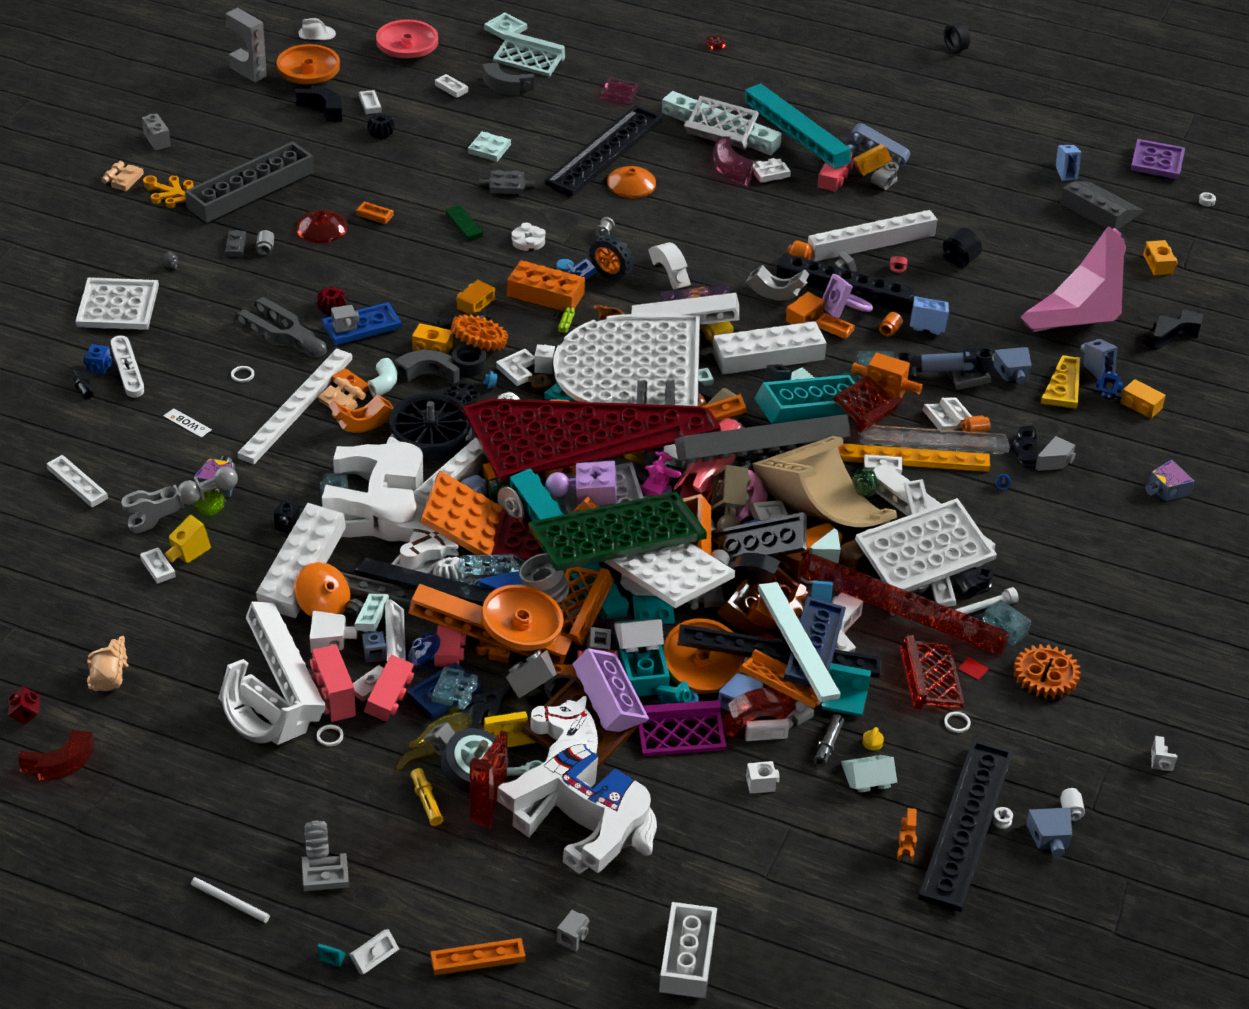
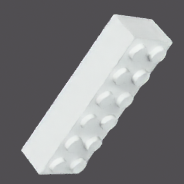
[712,322,827,374]
[256,503,346,618]

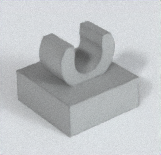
[835,251,857,272]

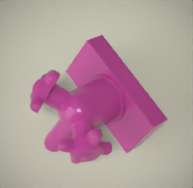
[641,451,681,496]

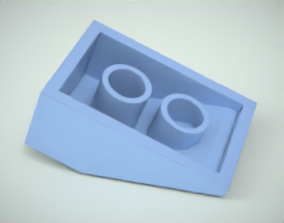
[910,296,949,334]

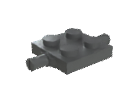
[479,170,535,194]

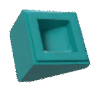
[317,944,345,967]

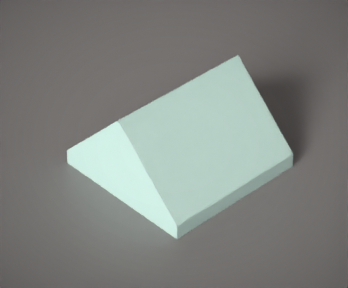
[805,528,841,578]

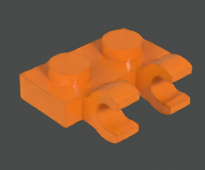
[897,808,917,862]

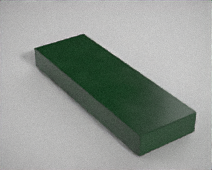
[445,205,483,241]

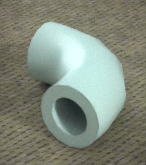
[368,358,398,397]

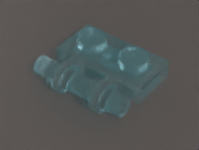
[432,667,478,710]

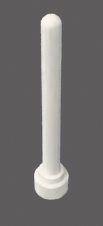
[930,587,1019,624]

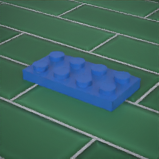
[322,302,402,345]

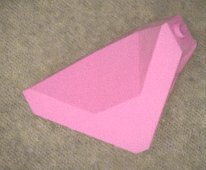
[1020,226,1126,332]

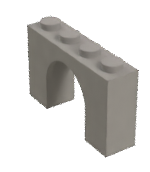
[226,8,267,82]

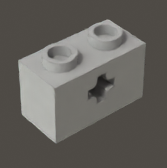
[142,114,171,150]

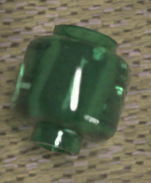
[852,468,880,497]

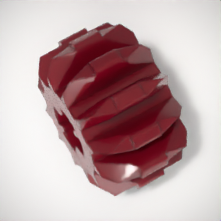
[317,286,346,314]

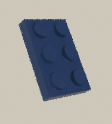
[407,662,481,720]

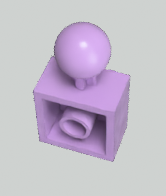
[545,461,617,505]

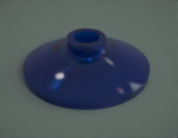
[406,632,440,667]

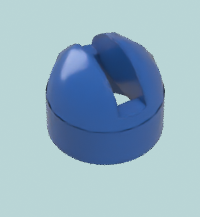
[995,474,1011,490]

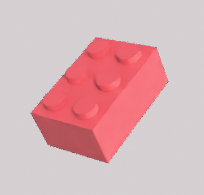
[310,644,356,722]

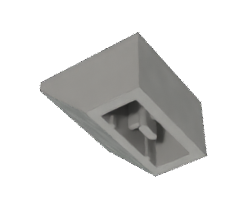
[506,650,557,698]

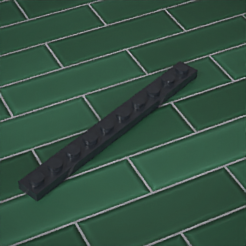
[677,624,881,678]

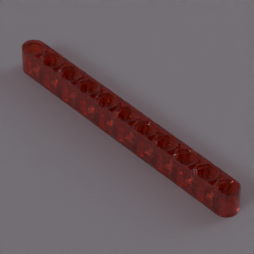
[800,554,1010,654]

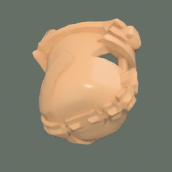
[87,636,128,691]

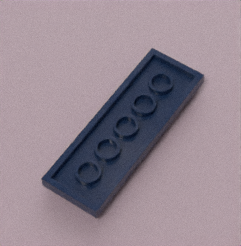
[783,596,846,688]

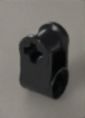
[954,566,993,599]

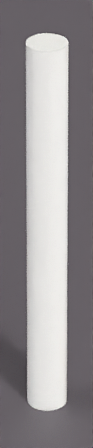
[191,877,270,923]

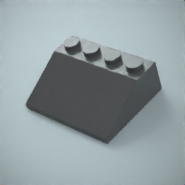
[1060,181,1143,230]

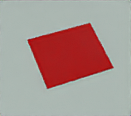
[958,657,989,680]

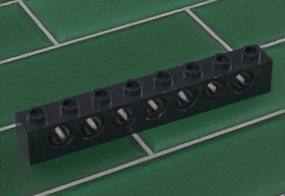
[776,253,915,313]

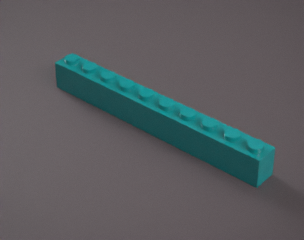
[745,84,852,169]
[510,468,629,626]

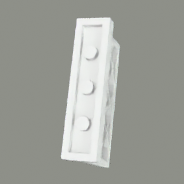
[684,96,759,149]

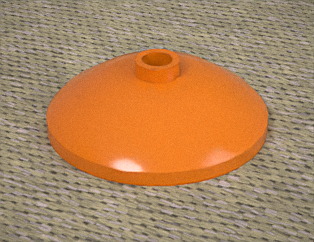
[607,166,656,198]
[294,562,350,617]

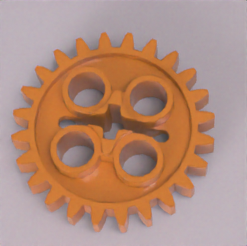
[451,314,508,351]
[1013,644,1081,699]

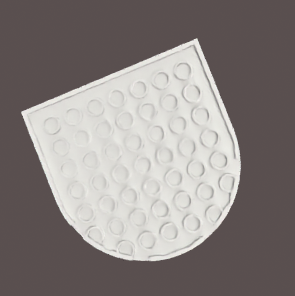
[553,314,700,406]

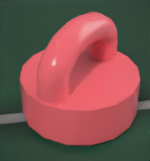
[890,256,907,273]

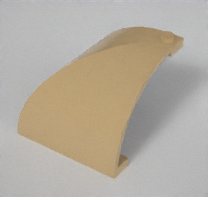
[752,436,897,527]

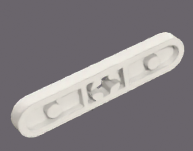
[111,336,144,398]

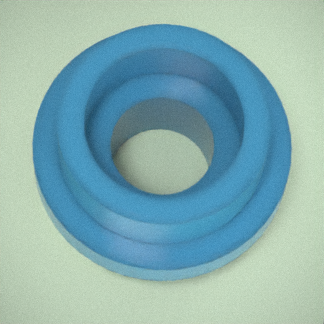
[484,371,497,389]

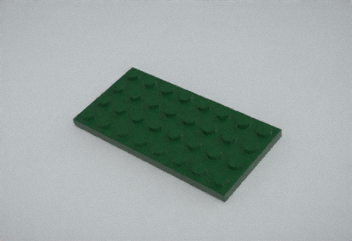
[529,491,707,571]

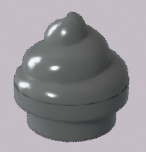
[160,252,178,270]

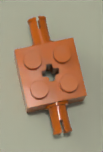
[851,352,923,403]

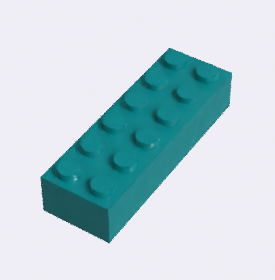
[754,375,867,424]

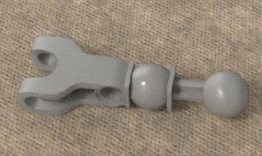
[121,466,238,533]

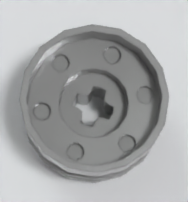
[519,554,569,604]

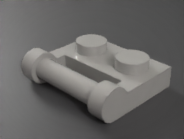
[302,853,349,891]

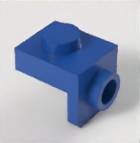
[567,258,597,280]

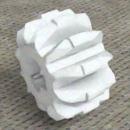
[433,557,467,581]

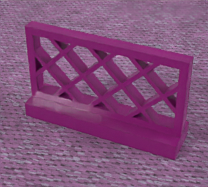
[638,700,726,756]

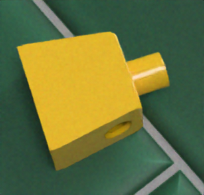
[165,515,211,563]

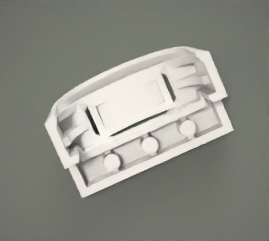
[218,659,310,745]

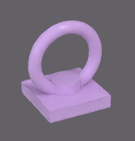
[822,274,873,319]

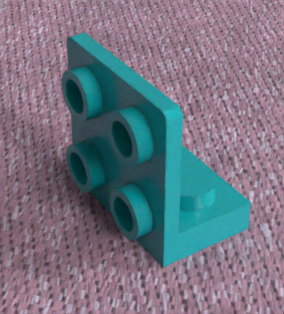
[629,591,675,624]
[821,663,871,717]

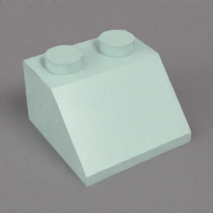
[841,755,897,792]

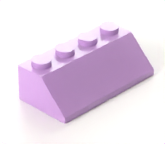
[573,648,649,732]

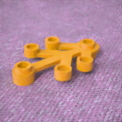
[143,175,193,208]

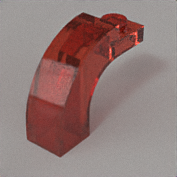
[722,687,797,737]
[18,730,95,781]

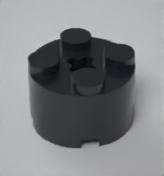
[943,227,982,268]

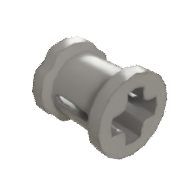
[595,217,615,237]

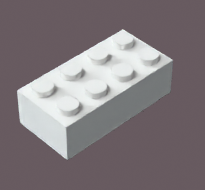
[659,902,717,998]

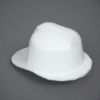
[299,18,336,40]

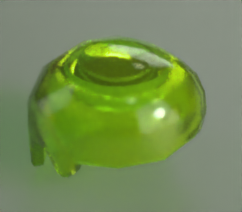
[193,488,225,516]

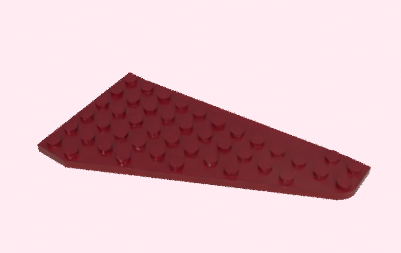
[463,398,721,483]

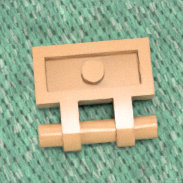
[101,161,144,191]
[318,377,366,409]

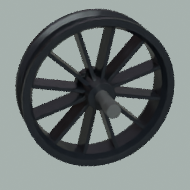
[389,393,472,461]

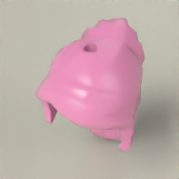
[735,470,768,522]

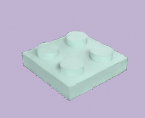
[484,13,527,40]
[468,132,511,162]

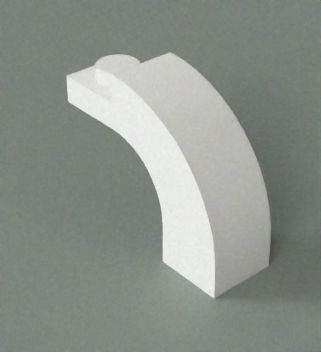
[648,242,691,290]

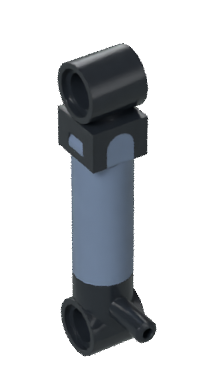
[895,348,994,380]

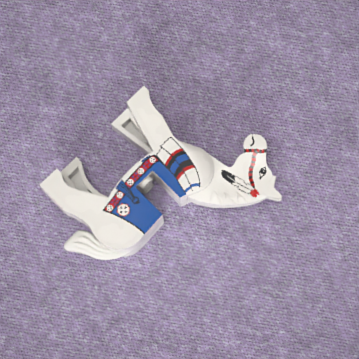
[497,696,657,874]

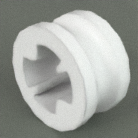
[992,807,1013,829]

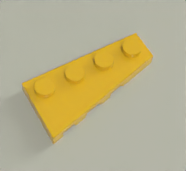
[1040,355,1080,408]

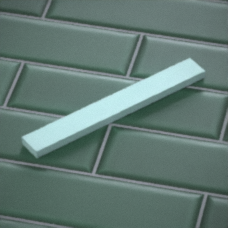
[758,582,840,702]

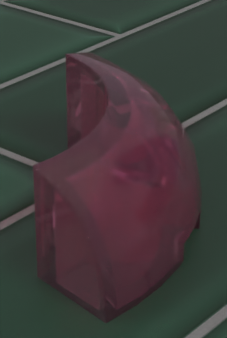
[712,136,754,185]

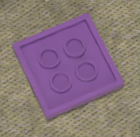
[1130,139,1185,179]

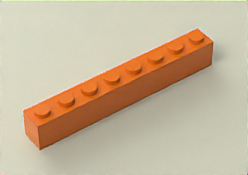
[408,584,572,664]

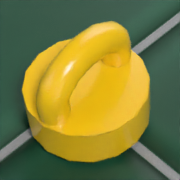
[862,727,884,751]

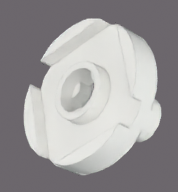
[512,223,545,251]

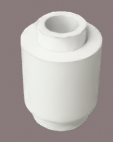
[1060,788,1085,821]

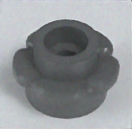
[345,599,364,617]

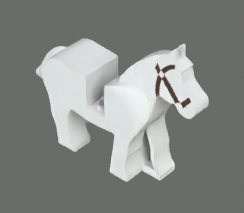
[322,437,458,569]

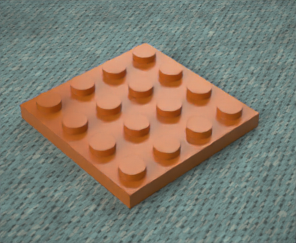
[419,471,506,561]

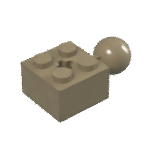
[711,465,750,529]

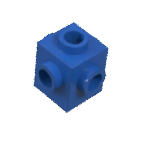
[83,344,112,374]
[1096,371,1123,398]

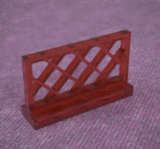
[833,376,903,433]
[901,635,965,709]
[470,731,507,828]

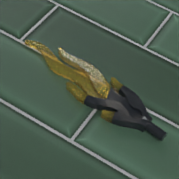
[397,684,514,771]

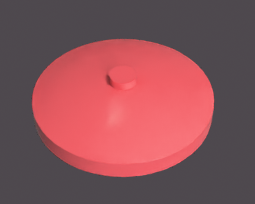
[376,20,438,58]

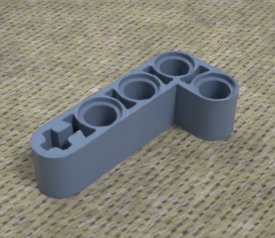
[845,123,910,168]

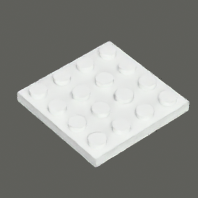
[76,278,159,330]

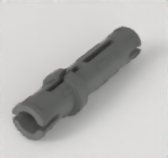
[813,715,844,767]

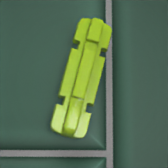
[558,307,575,334]

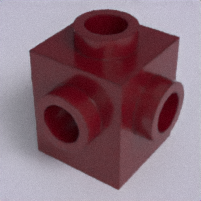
[8,686,40,725]

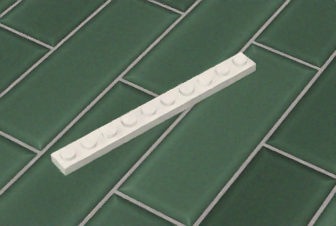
[237,349,352,464]

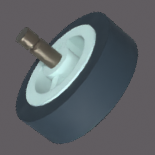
[441,728,508,794]

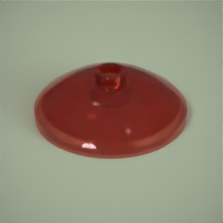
[296,209,348,243]

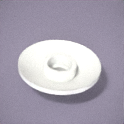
[498,487,524,518]

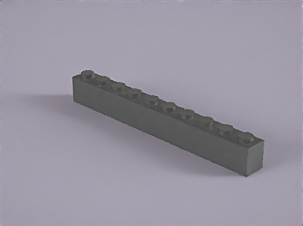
[674,414,851,464]

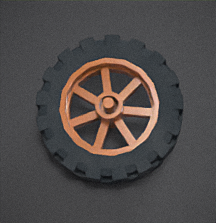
[589,234,634,280]

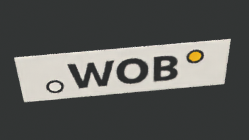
[164,408,212,437]

